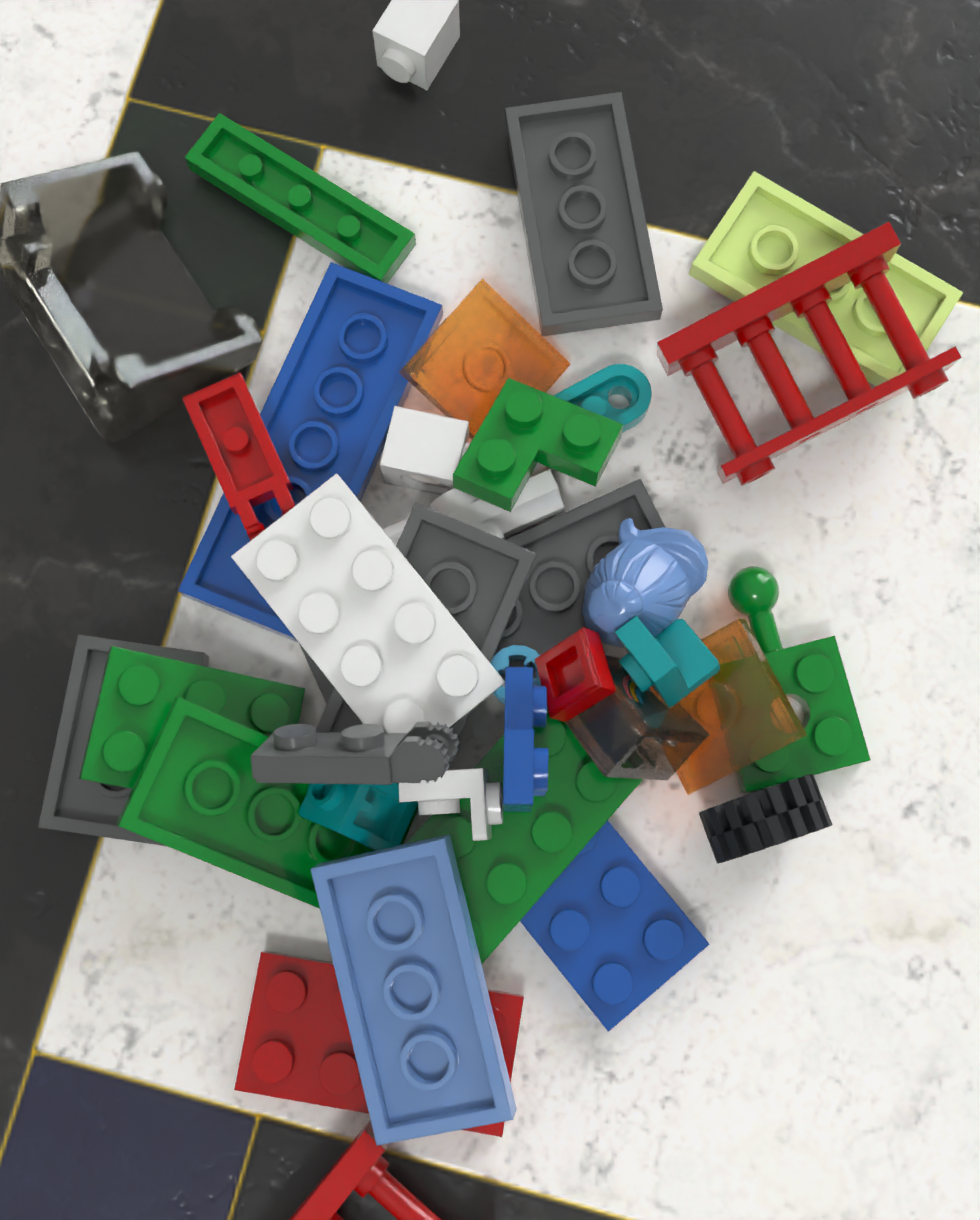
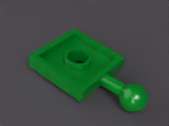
[710,566,871,792]

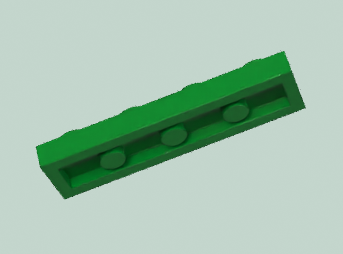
[185,113,416,284]

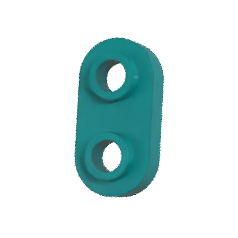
[553,364,652,433]

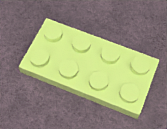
[688,171,963,397]

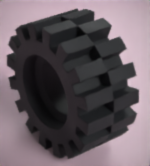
[699,774,833,864]

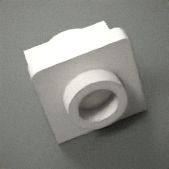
[399,768,503,841]

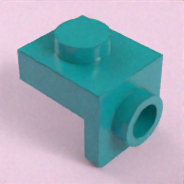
[615,616,720,708]

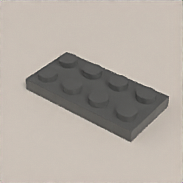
[505,92,663,337]
[316,502,537,784]

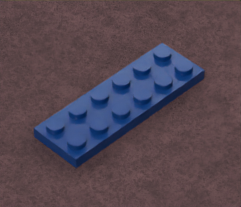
[178,262,443,642]

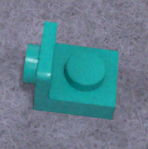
[299,783,418,851]

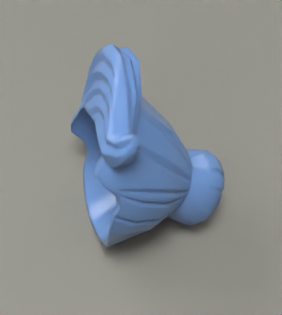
[582,518,708,648]

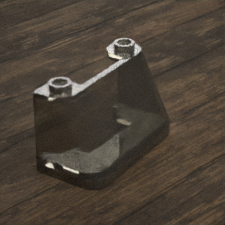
[0,151,263,442]

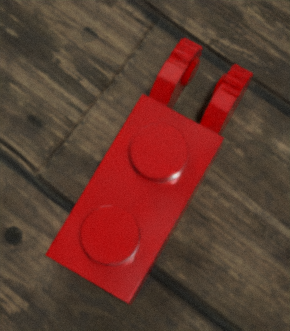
[182,372,296,541]

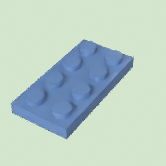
[311,834,517,1146]

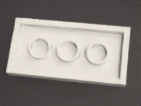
[231,473,505,733]

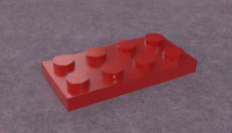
[234,951,524,1137]

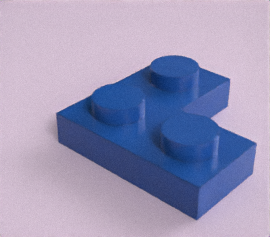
[503,667,548,812]

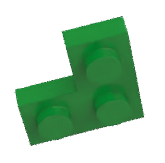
[453,378,623,512]

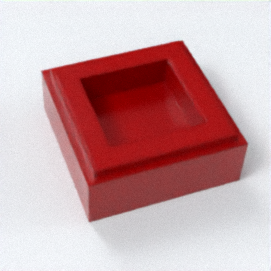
[534,627,616,722]

